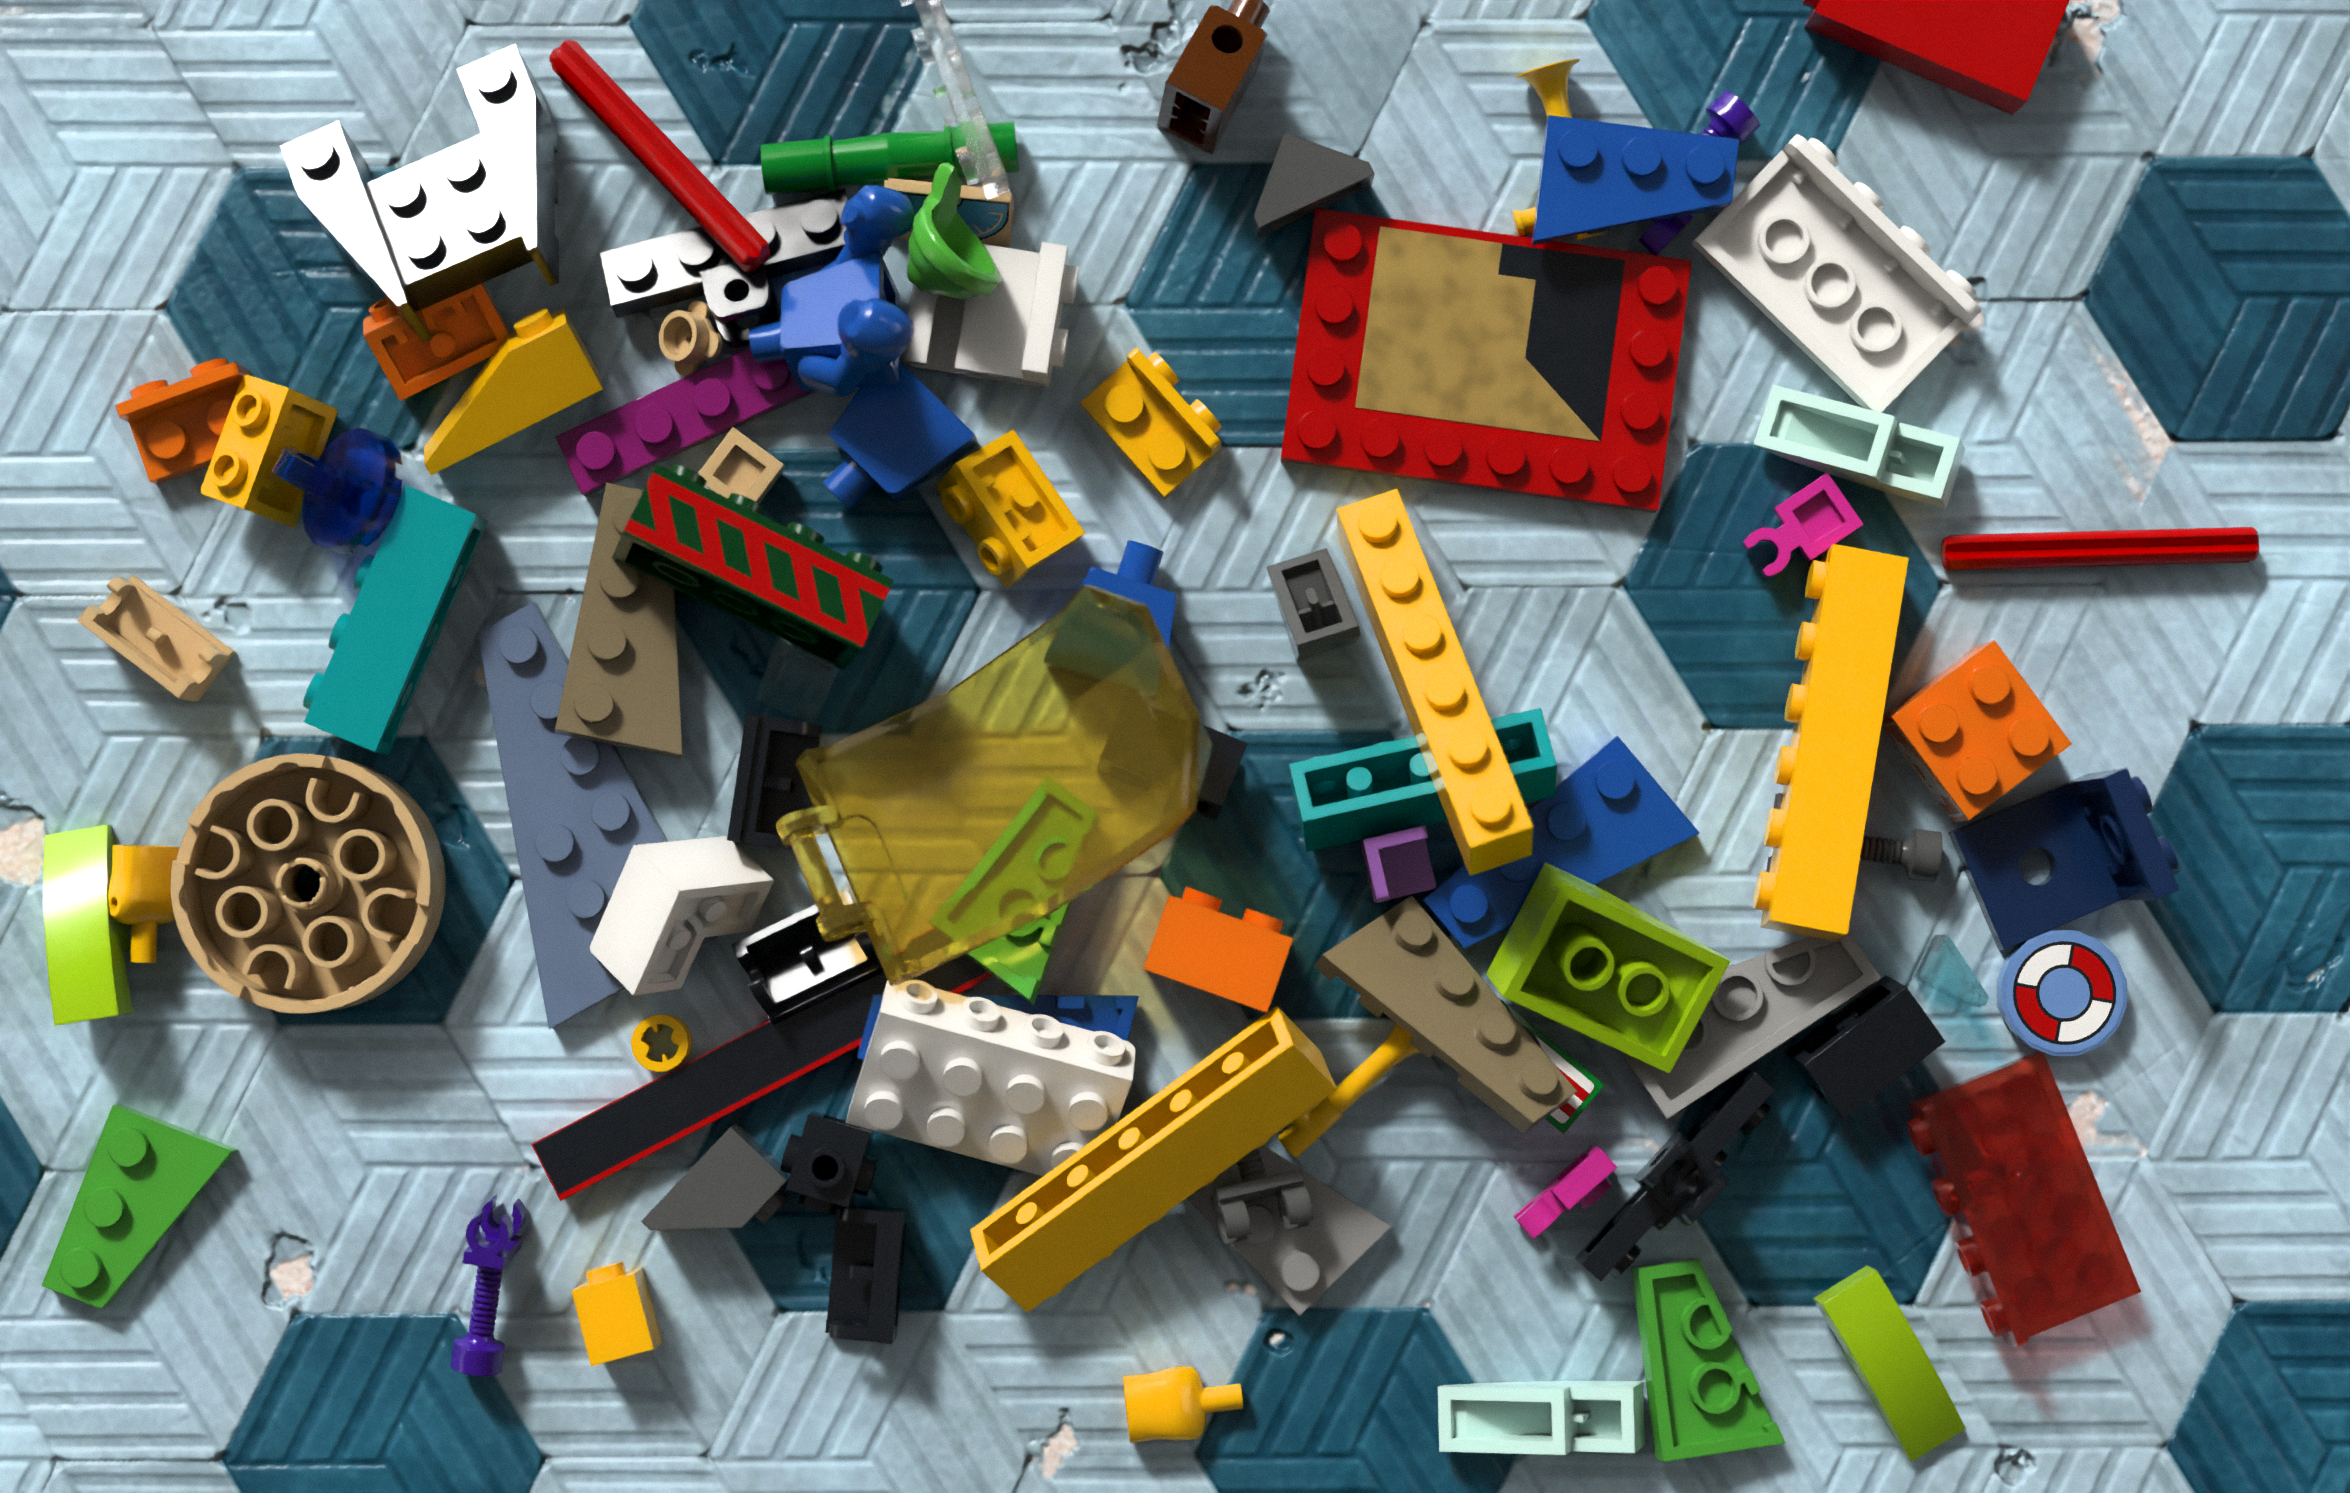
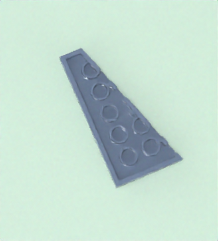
[477,602,719,1029]

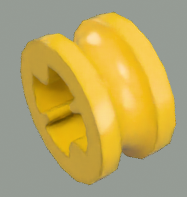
[631,1014,692,1072]

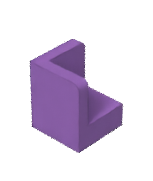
[1359,825,1437,903]

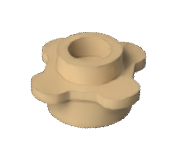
[659,301,723,376]

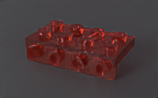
[1906,1051,2141,1348]

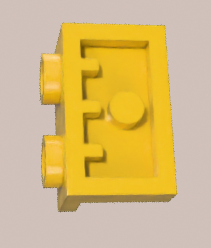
[1080,347,1222,500]
[201,375,338,528]
[937,429,1085,588]

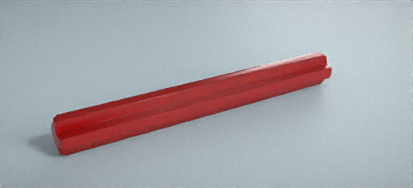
[549,40,771,272]
[1941,527,2259,571]

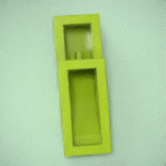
[43,825,133,1026]
[1813,1265,1966,1462]

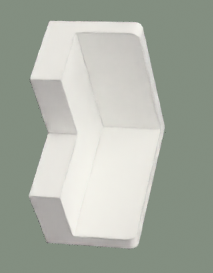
[590,836,774,996]

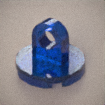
[272,427,402,556]

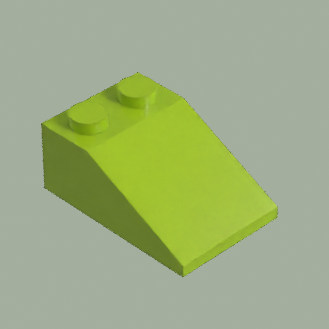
[1486,862,1731,1074]

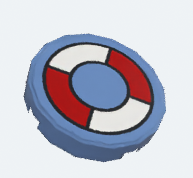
[1996,930,2127,1056]

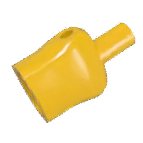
[108,845,180,963]
[1122,1366,1243,1444]

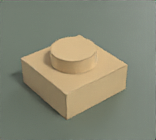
[698,427,786,504]

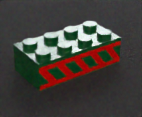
[612,464,894,670]

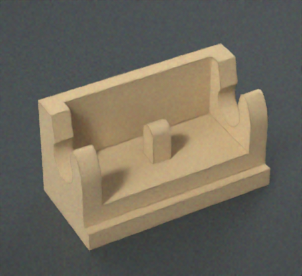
[77,575,236,702]

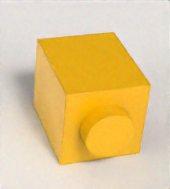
[571,1261,663,1366]

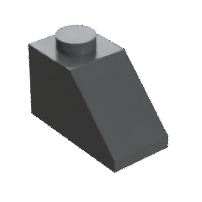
[641,1124,790,1230]

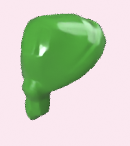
[906,163,1001,299]

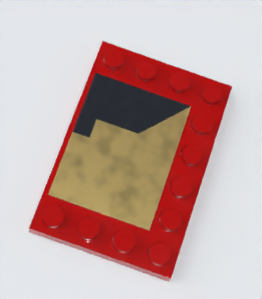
[1280,208,1692,513]

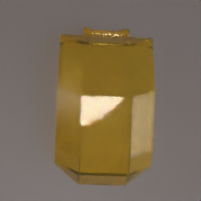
[775,585,1213,986]

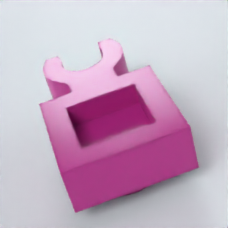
[1742,472,1864,578]
[1513,1144,1617,1239]

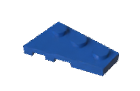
[1531,115,1739,246]

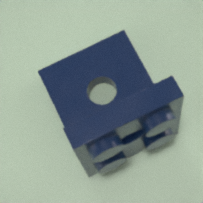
[1948,768,2180,950]

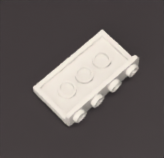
[1692,134,1981,413]
[846,978,1136,1176]

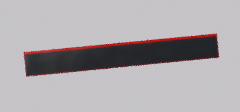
[531,933,993,1201]

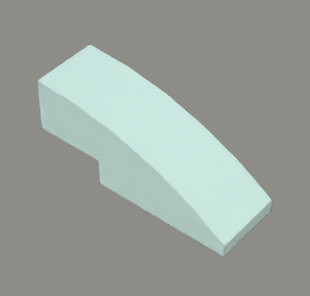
[1753,385,1965,509]
[1438,1381,1645,1455]

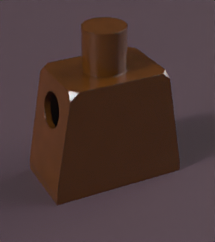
[1157,0,1270,155]

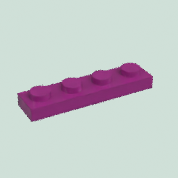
[555,348,815,497]

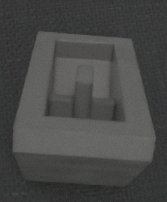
[1252,132,1375,239]
[1267,548,1361,661]

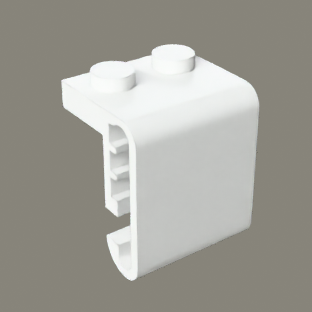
[900,242,1079,388]

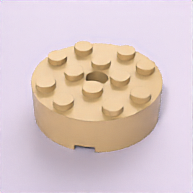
[171,754,446,1014]

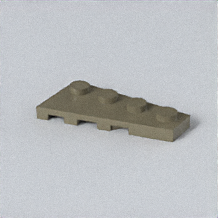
[554,482,682,759]
[1314,895,1577,1134]

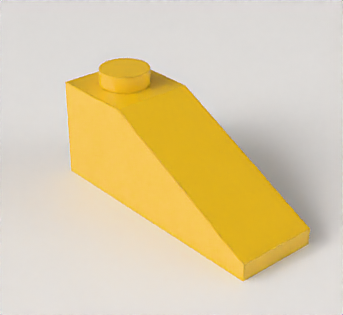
[424,307,603,475]

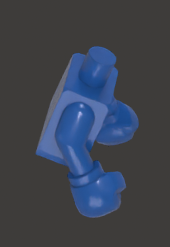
[749,185,915,397]

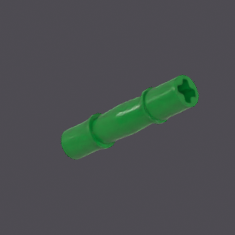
[761,121,1019,195]

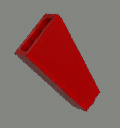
[1802,0,2069,115]

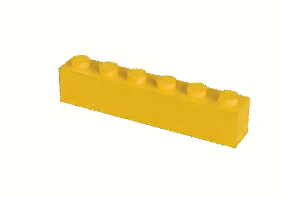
[1336,489,1533,876]
[1753,544,1909,942]
[970,1006,1337,1313]

